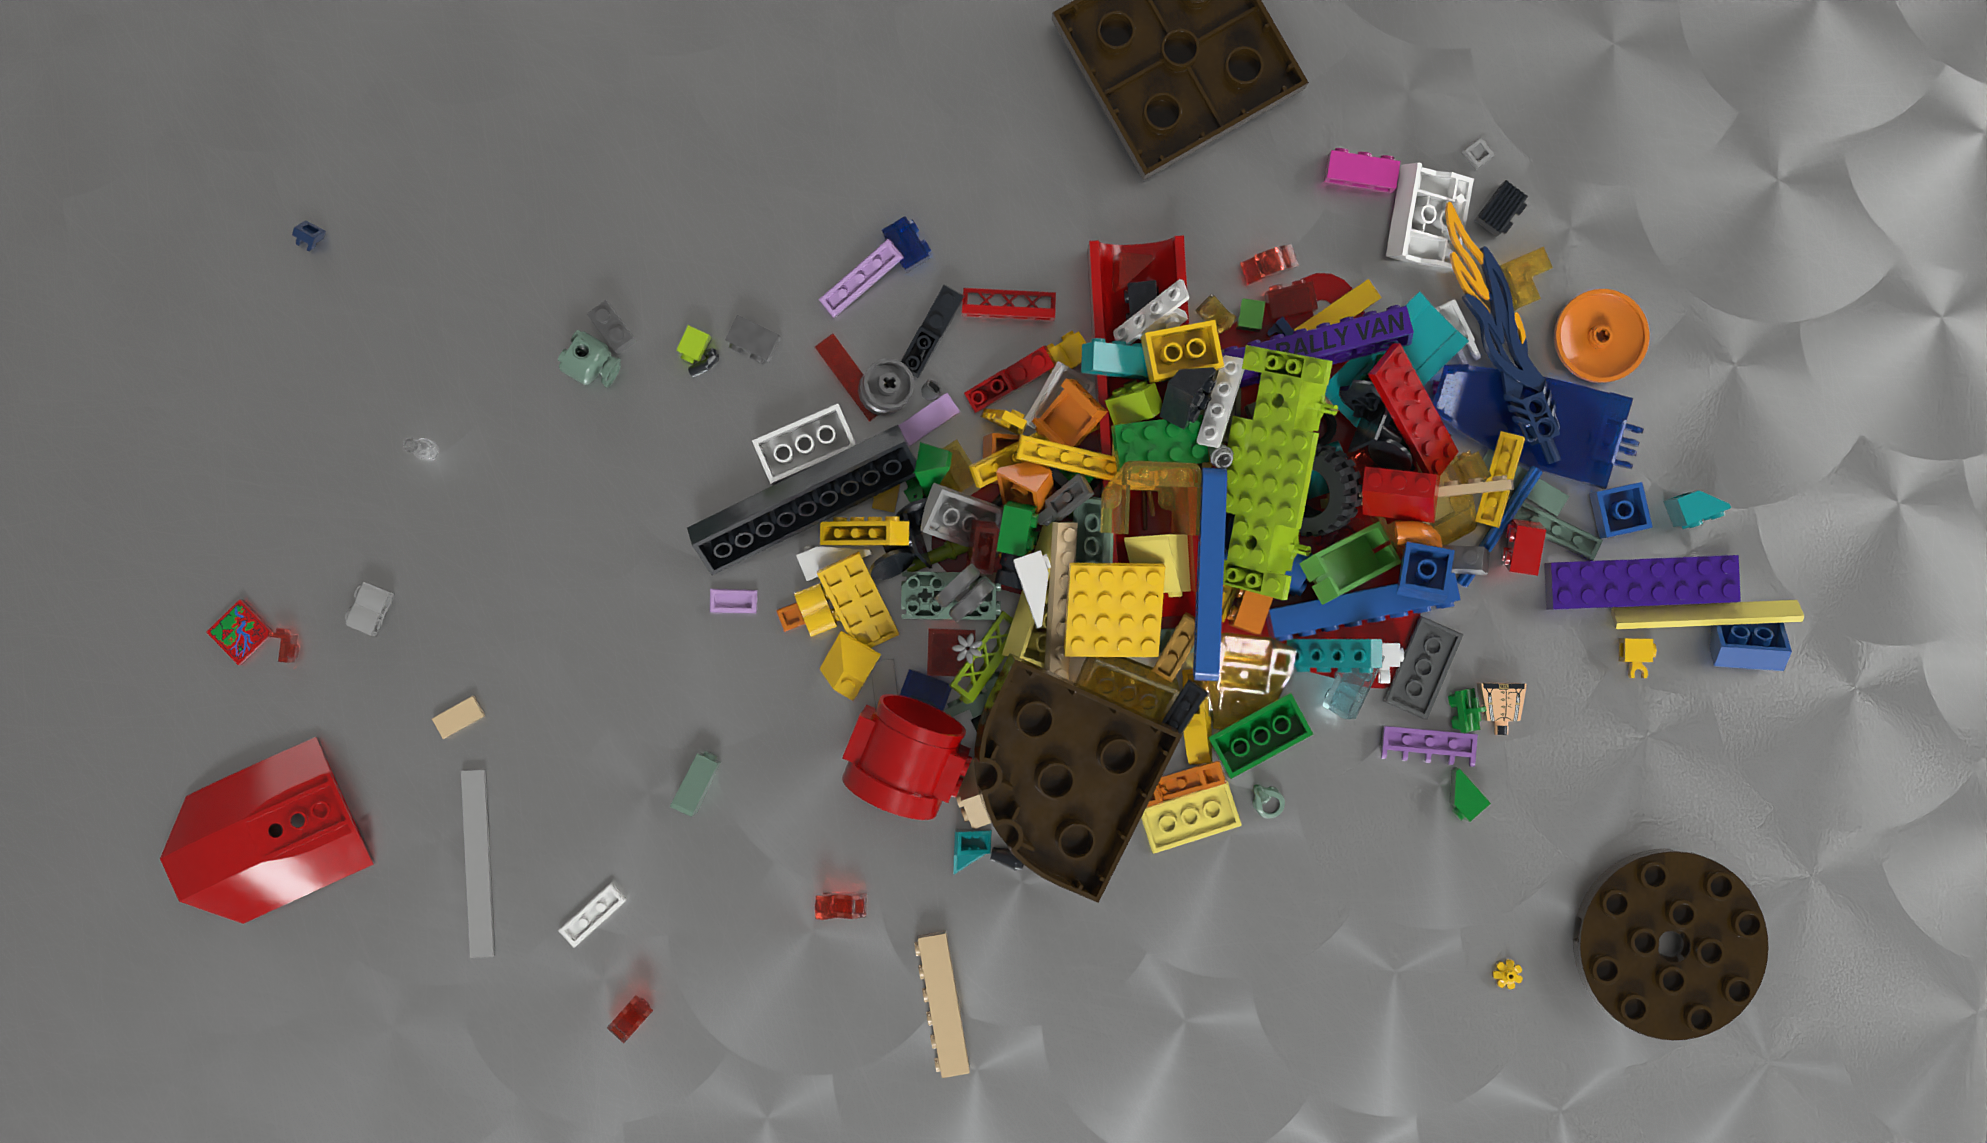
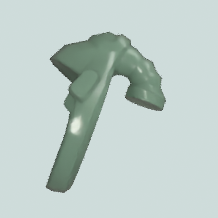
[1252,784,1285,819]

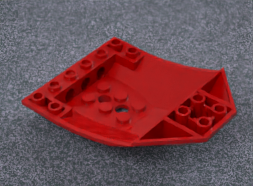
[160,737,374,924]

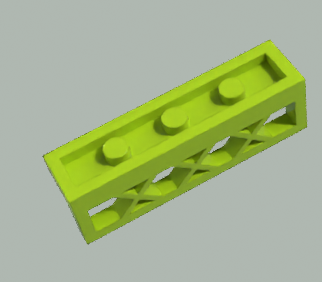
[949,611,1013,704]

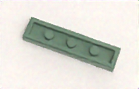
[1477,448,1570,517]
[1513,502,1603,561]

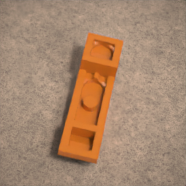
[1147,761,1227,807]

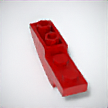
[964,345,1056,413]

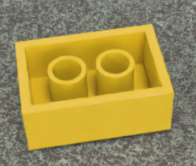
[1140,320,1224,383]

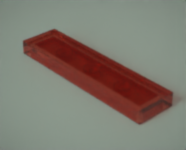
[815,333,879,422]

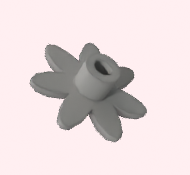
[952,633,983,664]

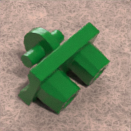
[1448,688,1487,733]

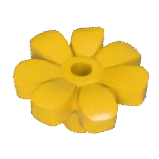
[1492,959,1523,989]

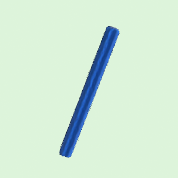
[1457,466,1542,588]

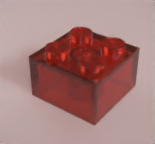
[927,628,976,677]

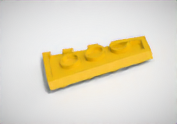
[980,408,1027,435]

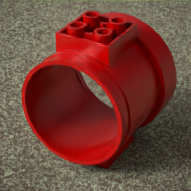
[842,694,973,820]

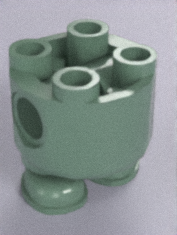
[558,330,621,388]

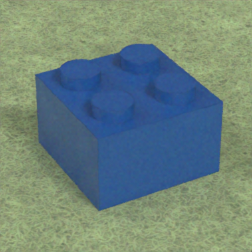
[1589,482,1653,539]
[1396,542,1455,603]

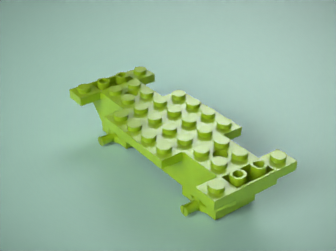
[1223,345,1338,600]

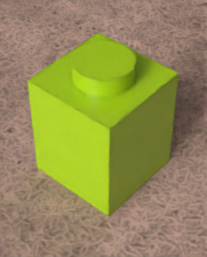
[676,325,712,364]

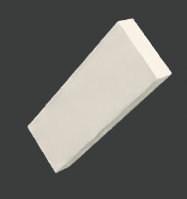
[558,882,627,948]

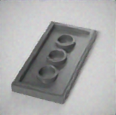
[1383,616,1464,720]

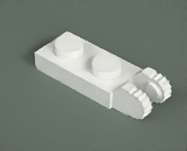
[1435,299,1481,367]

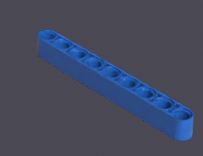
[1193,468,1227,681]

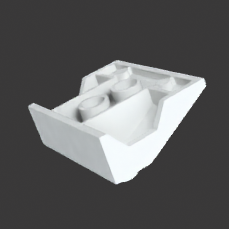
[1386,163,1474,270]

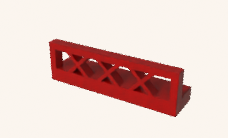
[962,288,1056,321]

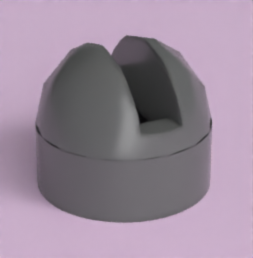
[921,380,942,401]

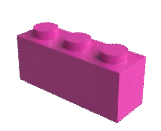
[1324,148,1401,193]

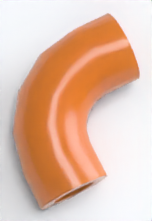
[1394,521,1442,548]

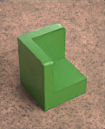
[1236,299,1265,332]

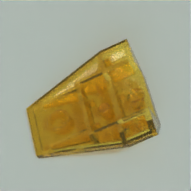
[1203,633,1296,730]

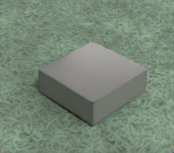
[1461,137,1495,170]

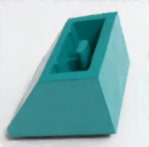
[1663,490,1731,529]

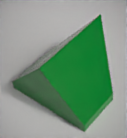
[914,442,952,497]

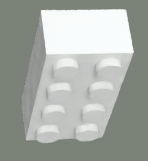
[752,404,857,485]

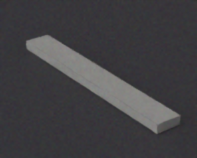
[461,769,495,958]

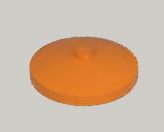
[1554,289,1650,383]

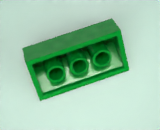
[1208,693,1313,779]

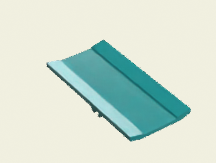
[1325,291,1469,428]

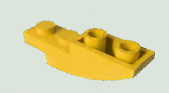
[1182,669,1213,765]

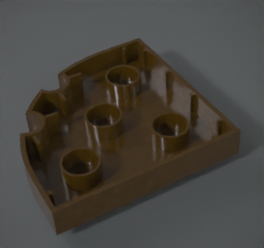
[974,653,1182,903]

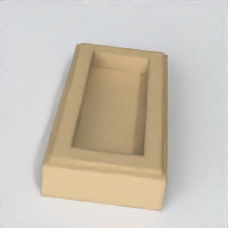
[432,696,485,739]

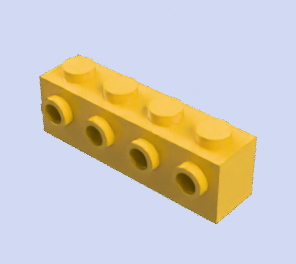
[820,516,909,546]

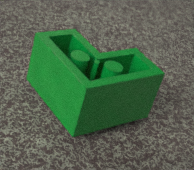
[996,501,1039,557]

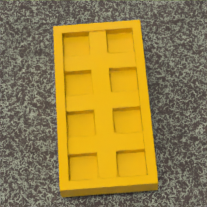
[817,551,900,648]

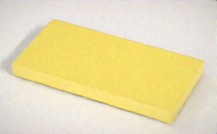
[1141,781,1242,854]

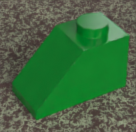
[1450,767,1491,822]

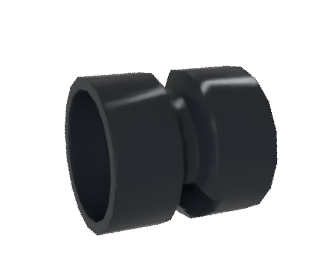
[994,552,1023,590]

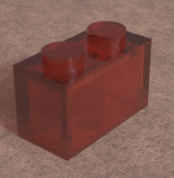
[1264,279,1318,322]
[966,520,999,575]

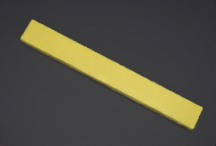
[1611,600,1804,629]

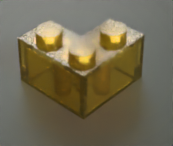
[1500,247,1553,311]

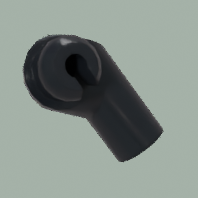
[688,348,719,377]

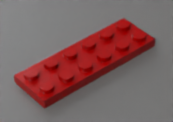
[1368,343,1459,476]

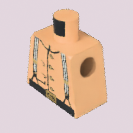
[1477,683,1526,735]

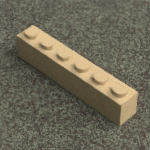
[914,931,970,1078]

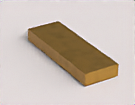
[1152,612,1195,683]

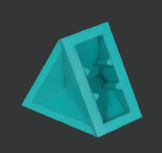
[953,829,992,875]

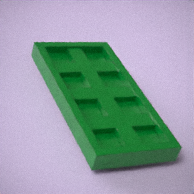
[1111,415,1209,474]

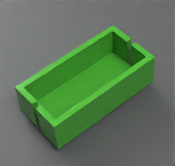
[1299,522,1401,605]

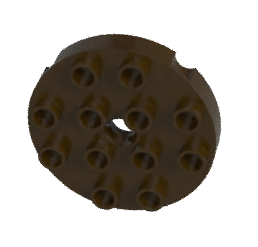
[1573,849,1769,1041]

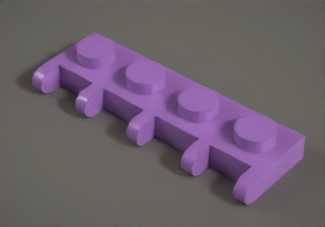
[1381,726,1478,767]

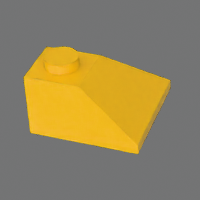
[820,631,881,701]

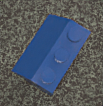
[1710,623,1792,671]

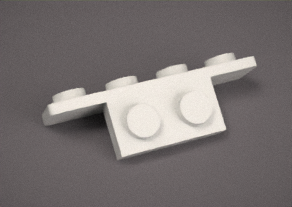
[1113,279,1189,346]
[1197,355,1245,448]

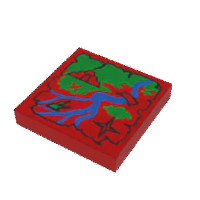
[206,600,274,665]

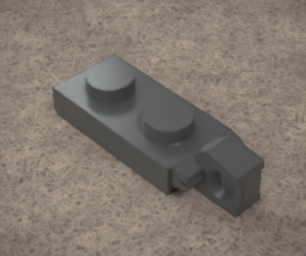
[1038,474,1094,526]

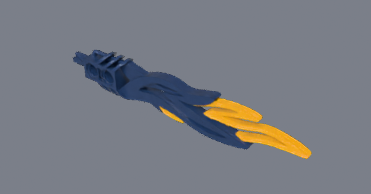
[1445,202,1561,465]

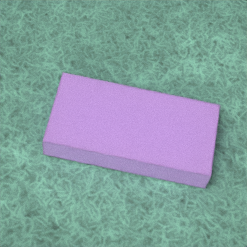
[710,589,758,613]

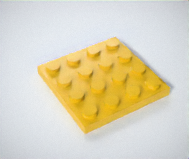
[1063,563,1166,657]

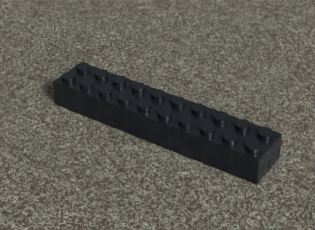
[687,425,917,575]

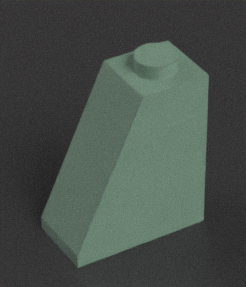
[670,751,721,817]

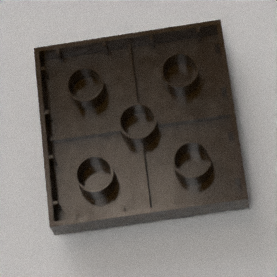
[1052,0,1309,181]

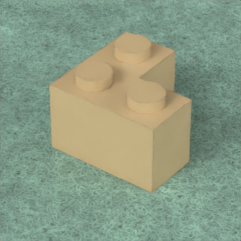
[956,759,991,829]

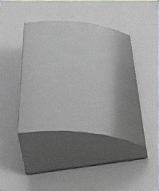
[921,483,1004,557]

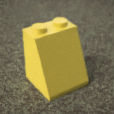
[1124,534,1191,597]

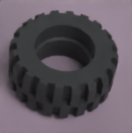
[1299,444,1363,537]

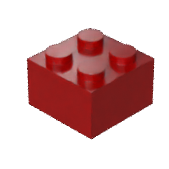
[1501,519,1546,576]

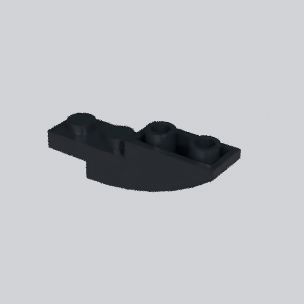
[900,284,965,378]

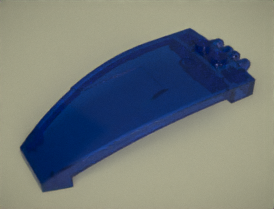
[1433,364,1644,489]

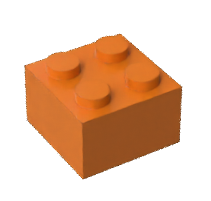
[1227,588,1273,634]

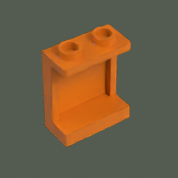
[1032,378,1108,448]

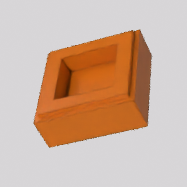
[776,602,805,632]

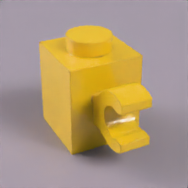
[1618,638,1657,678]

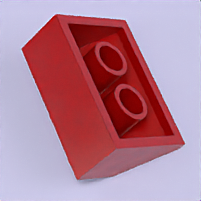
[1362,467,1440,523]

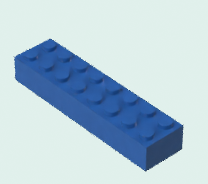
[1266,573,1461,641]

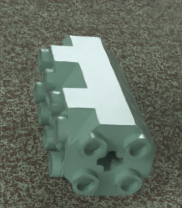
[901,572,1001,620]

